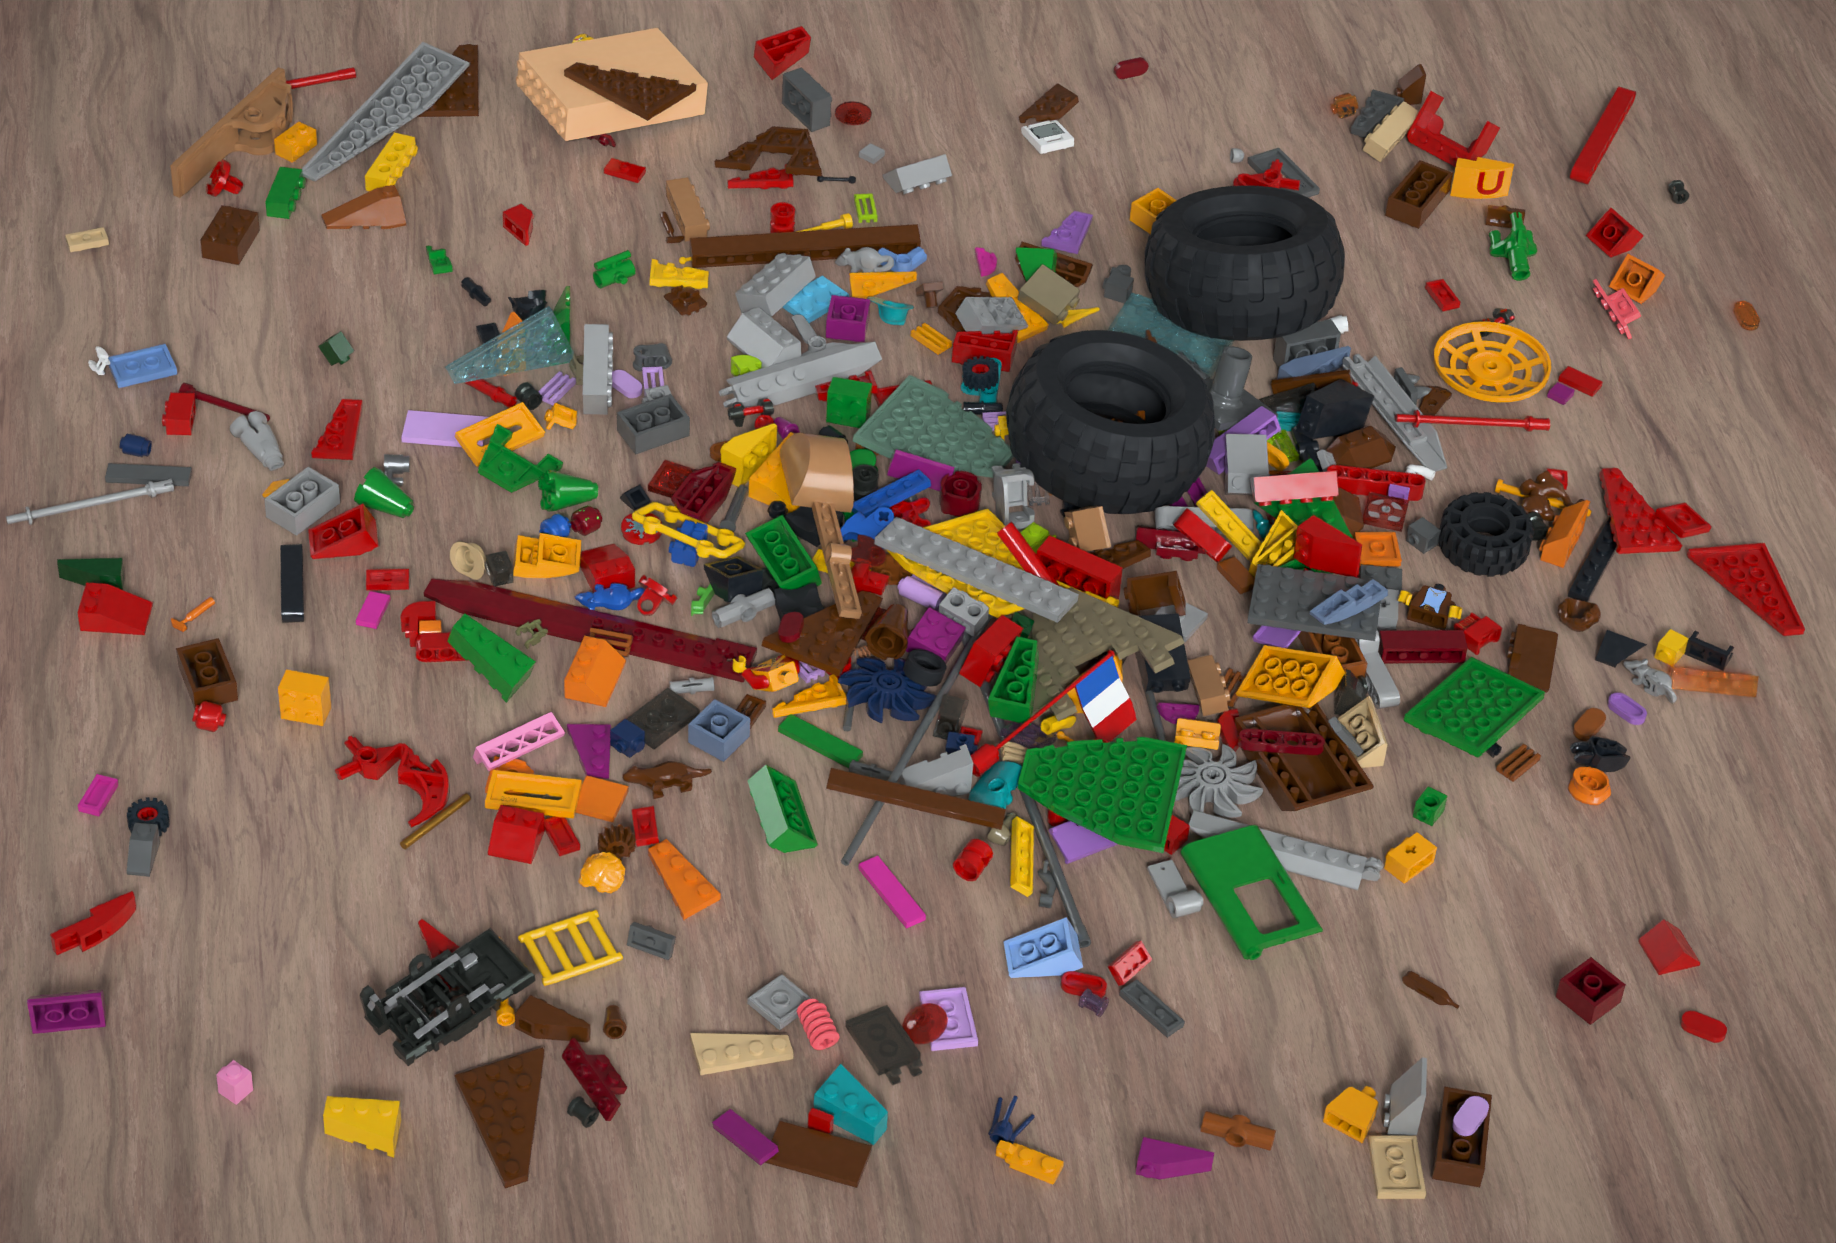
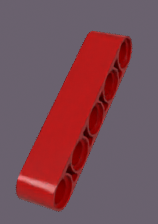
[1326,465,1426,501]

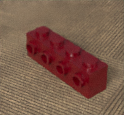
[1378,630,1468,664]

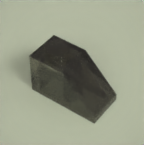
[1334,669,1365,715]

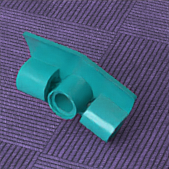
[968,761,1022,809]

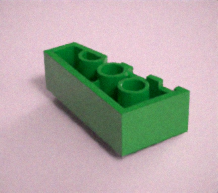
[448,614,536,703]
[988,636,1039,725]

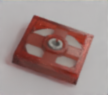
[1363,492,1409,532]

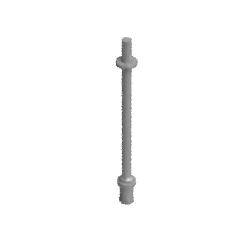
[6,479,174,525]

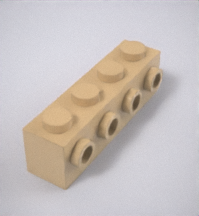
[1363,101,1419,162]

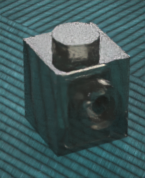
[486,551,514,586]

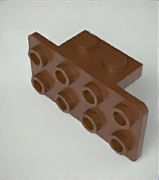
[1507,624,1558,693]

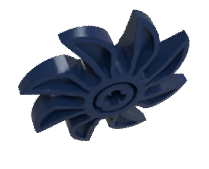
[838,658,937,723]

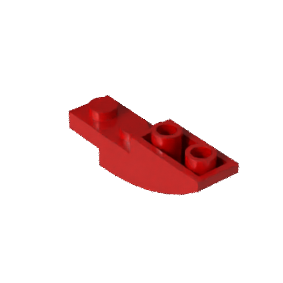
[50,891,136,955]

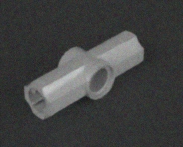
[712,588,775,628]

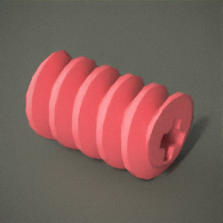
[797,999,840,1050]

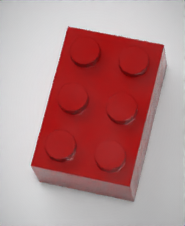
[959,615,1024,687]

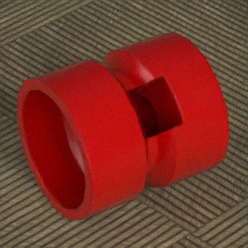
[770,202,795,233]
[953,839,993,881]

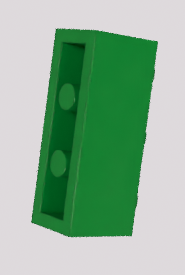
[265,167,306,219]

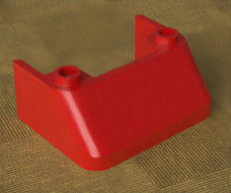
[1407,91,1500,167]

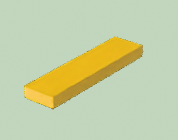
[1196,490,1262,563]
[1010,816,1034,897]

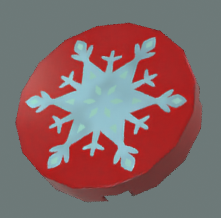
[621,513,662,545]

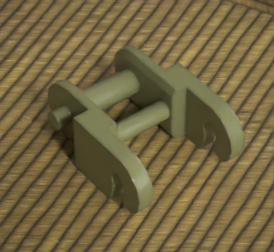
[515,619,548,649]

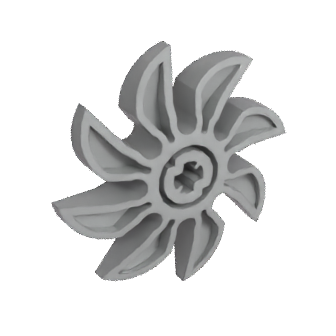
[1175,744,1263,818]

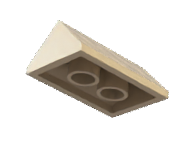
[1337,696,1388,768]

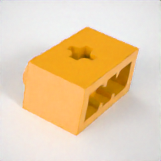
[1384,832,1437,884]

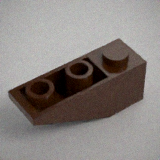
[515,995,590,1043]

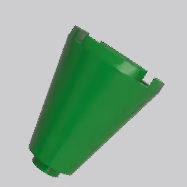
[354,467,414,518]

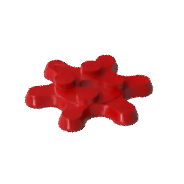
[880,498,931,528]

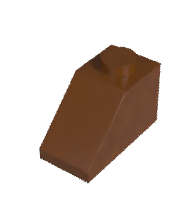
[1394,64,1426,105]

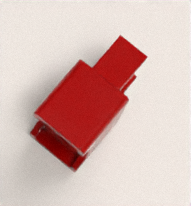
[1453,612,1502,655]

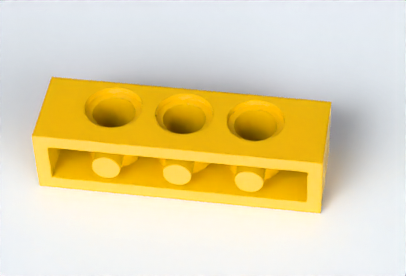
[365,132,418,191]

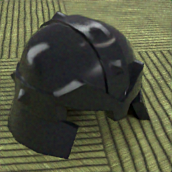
[508,290,548,322]

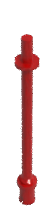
[1395,410,1550,432]

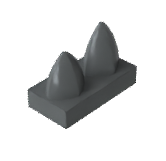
[1394,367,1432,406]
[627,922,676,960]

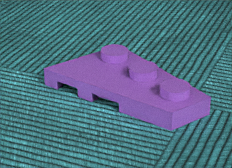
[1041,211,1093,254]

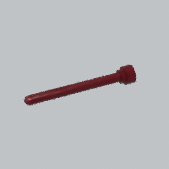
[179,382,270,422]

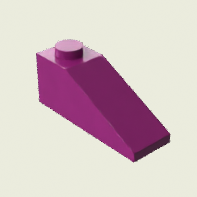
[1136,1137,1215,1180]

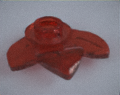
[851,535,886,570]

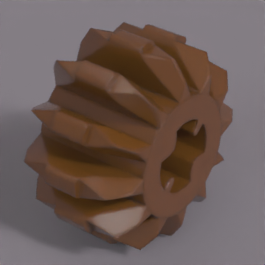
[597,824,636,861]

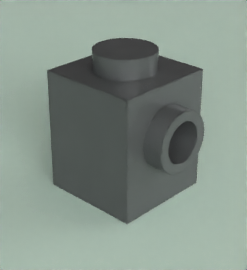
[1406,517,1441,554]

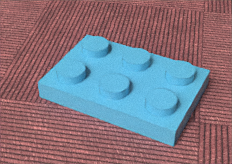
[782,276,849,323]

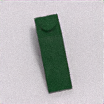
[57,558,124,590]

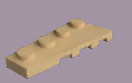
[690,1033,793,1075]

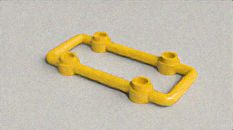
[632,502,745,559]

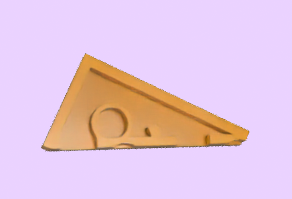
[849,272,917,299]
[772,674,847,718]

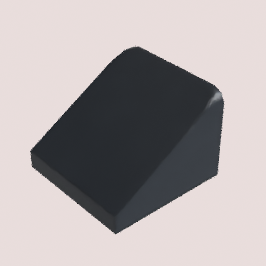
[620,484,651,511]

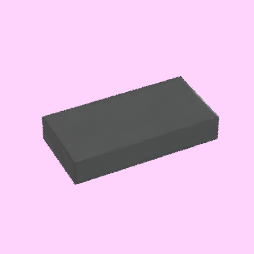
[1328,717,1364,757]

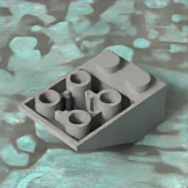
[955,297,1028,334]

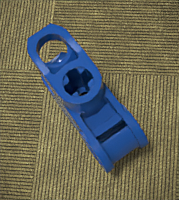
[840,507,894,560]

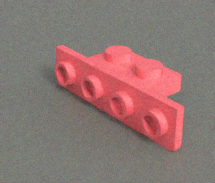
[1592,279,1641,340]

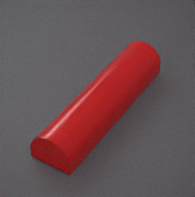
[997,522,1060,586]

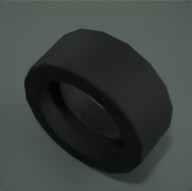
[903,649,947,687]

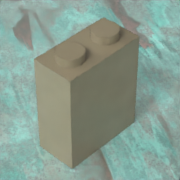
[1018,264,1080,325]

